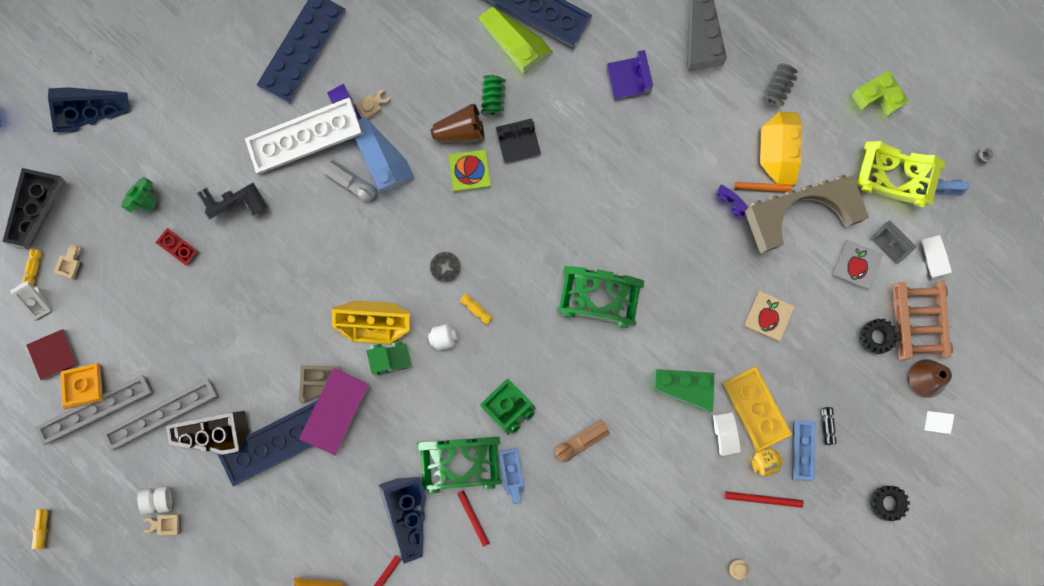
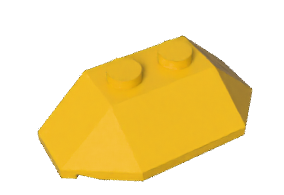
[760,111,802,186]
[332,300,410,344]

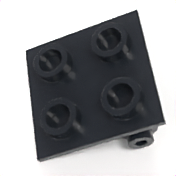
[496,118,541,163]

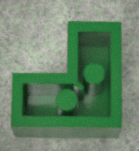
[366,341,413,377]

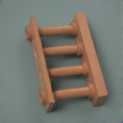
[893,280,953,361]

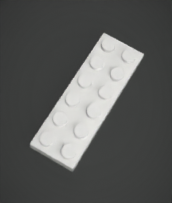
[245,98,363,175]

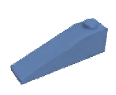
[355,117,414,193]

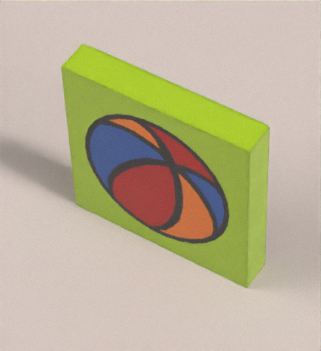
[448,149,491,192]

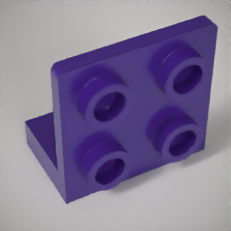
[607,50,653,99]

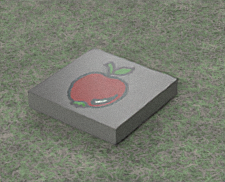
[833,240,883,290]

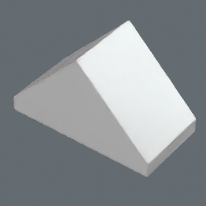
[924,411,967,439]

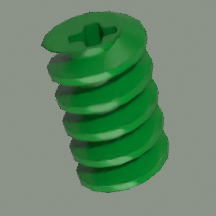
[481,75,506,117]

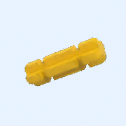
[22,249,42,286]
[460,293,493,325]

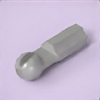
[324,159,377,201]

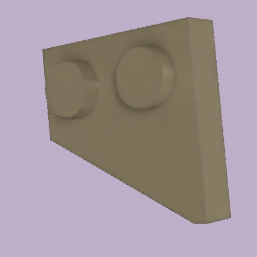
[299,365,341,403]

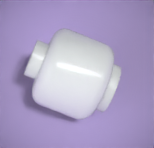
[428,324,458,351]

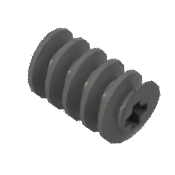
[763,63,798,106]

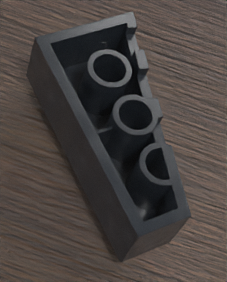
[2,168,65,250]

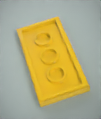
[721,366,793,452]

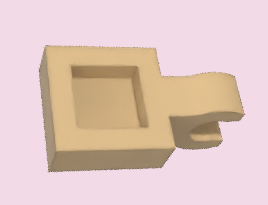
[53,244,82,280]

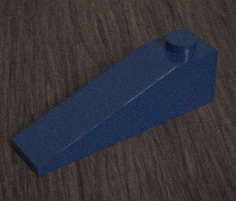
[378,477,426,564]

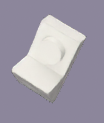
[10,280,51,321]

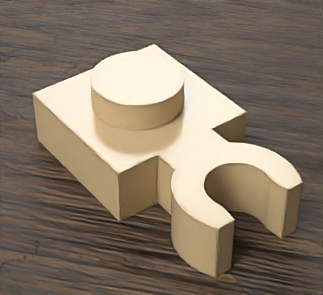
[355,89,391,119]
[143,514,179,535]

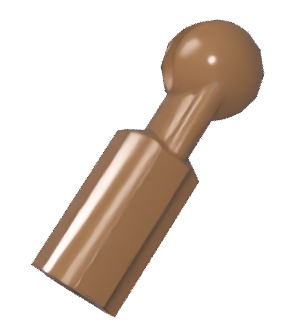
[555,420,610,462]

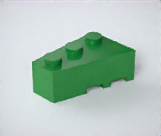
[653,369,715,413]

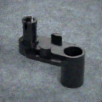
[196,182,269,220]

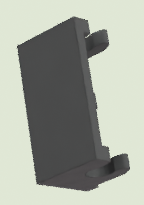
[870,220,917,264]

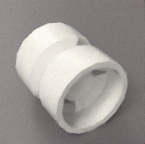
[137,486,172,515]

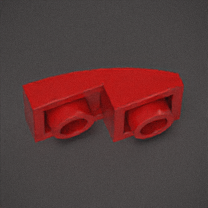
[155,228,198,266]

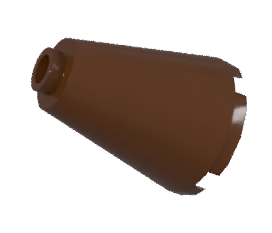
[431,104,485,142]
[908,359,952,397]

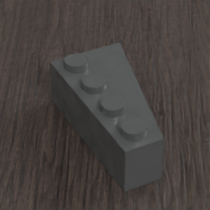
[687,0,727,72]

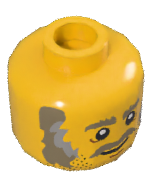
[752,448,783,476]

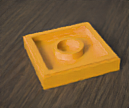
[61,363,103,409]

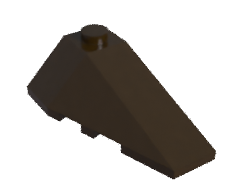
[166,411,248,455]

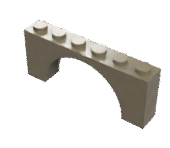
[745,175,869,254]

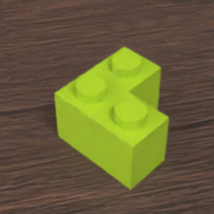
[852,70,909,117]

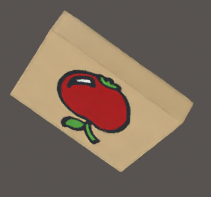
[744,291,795,342]

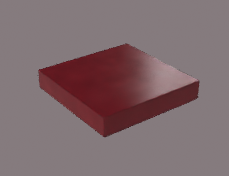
[26,329,78,380]

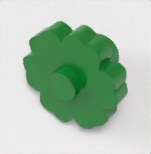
[121,177,157,213]

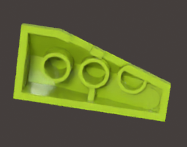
[478,6,553,74]

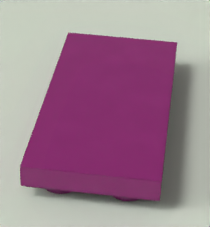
[299,368,369,456]

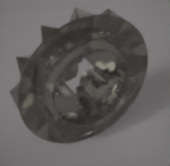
[430,252,461,282]

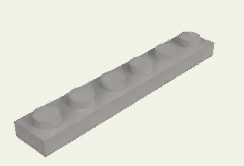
[35,375,152,445]
[102,379,218,451]

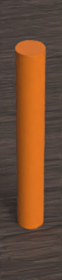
[734,182,792,192]

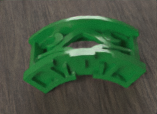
[557,266,644,328]
[417,437,502,493]

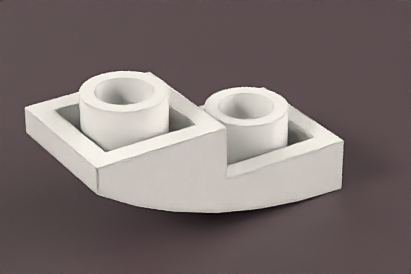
[921,235,952,279]
[713,411,741,456]

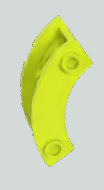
[856,141,946,207]

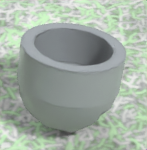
[979,147,996,162]

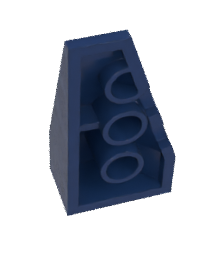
[48,87,130,133]

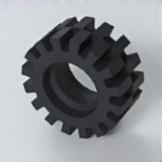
[860,318,898,354]
[870,486,910,521]

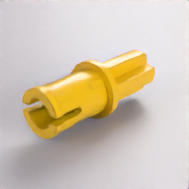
[31,509,48,549]

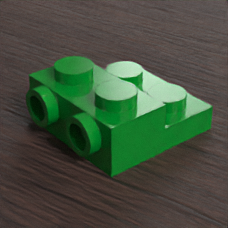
[480,378,536,435]

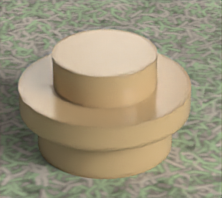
[729,560,749,580]

